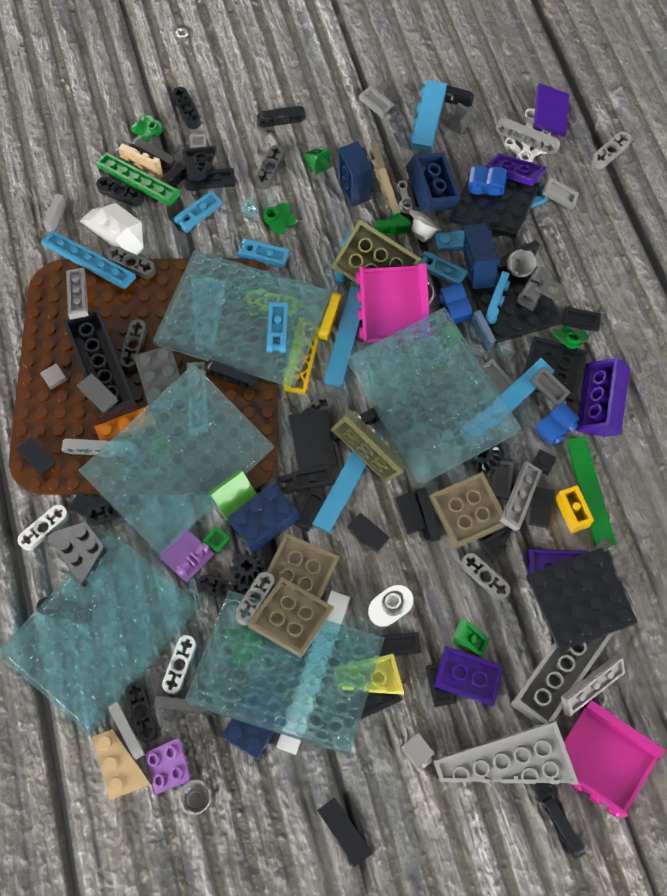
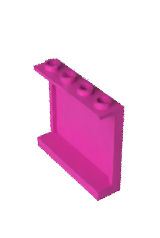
[356,263,431,343]
[564,700,666,818]

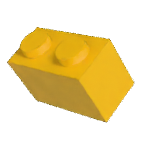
[555,485,594,534]

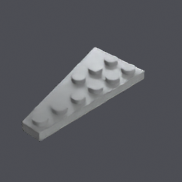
[433,720,579,785]

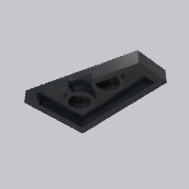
[182,145,217,181]

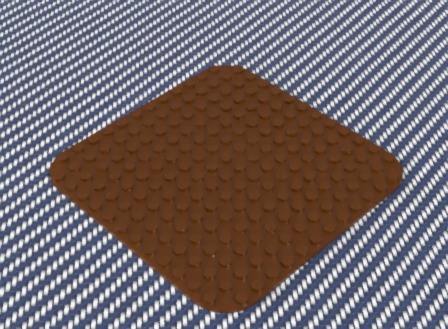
[9,258,280,495]

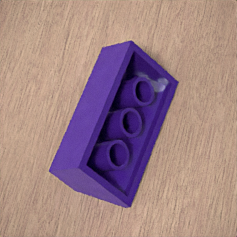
[576,357,630,437]

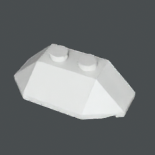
[80,203,144,255]

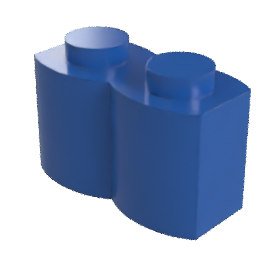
[468,166,507,195]
[438,283,473,325]
[534,402,580,446]

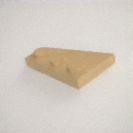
[118,144,164,179]
[92,729,152,800]

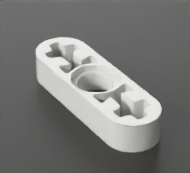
[18,505,69,551]
[162,635,197,695]

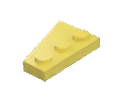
[333,654,404,695]

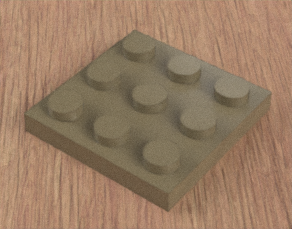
[369,141,400,215]
[429,472,507,549]
[261,533,340,599]
[248,577,334,658]

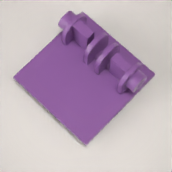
[158,528,214,583]
[145,738,192,795]

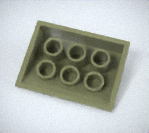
[331,220,421,285]
[331,410,406,482]

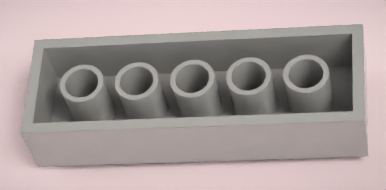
[510,632,615,725]

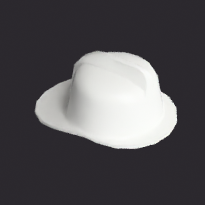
[409,209,441,242]
[368,585,413,627]

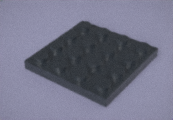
[449,176,540,239]
[467,266,562,344]
[526,548,638,652]

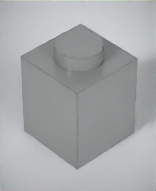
[401,733,435,769]

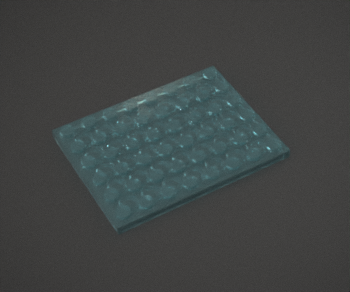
[153,250,331,388]
[346,307,522,486]
[78,364,275,556]
[0,530,200,734]
[185,590,384,756]

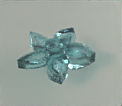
[240,198,259,220]

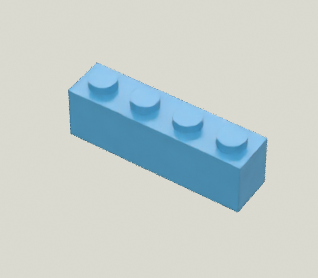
[409,80,447,154]

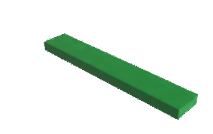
[95,152,181,206]
[566,436,616,547]

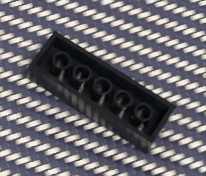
[63,308,138,423]

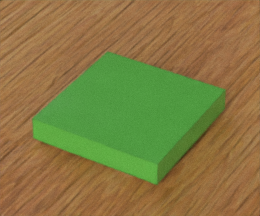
[208,470,257,523]

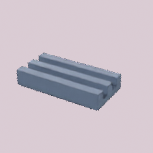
[472,310,496,351]

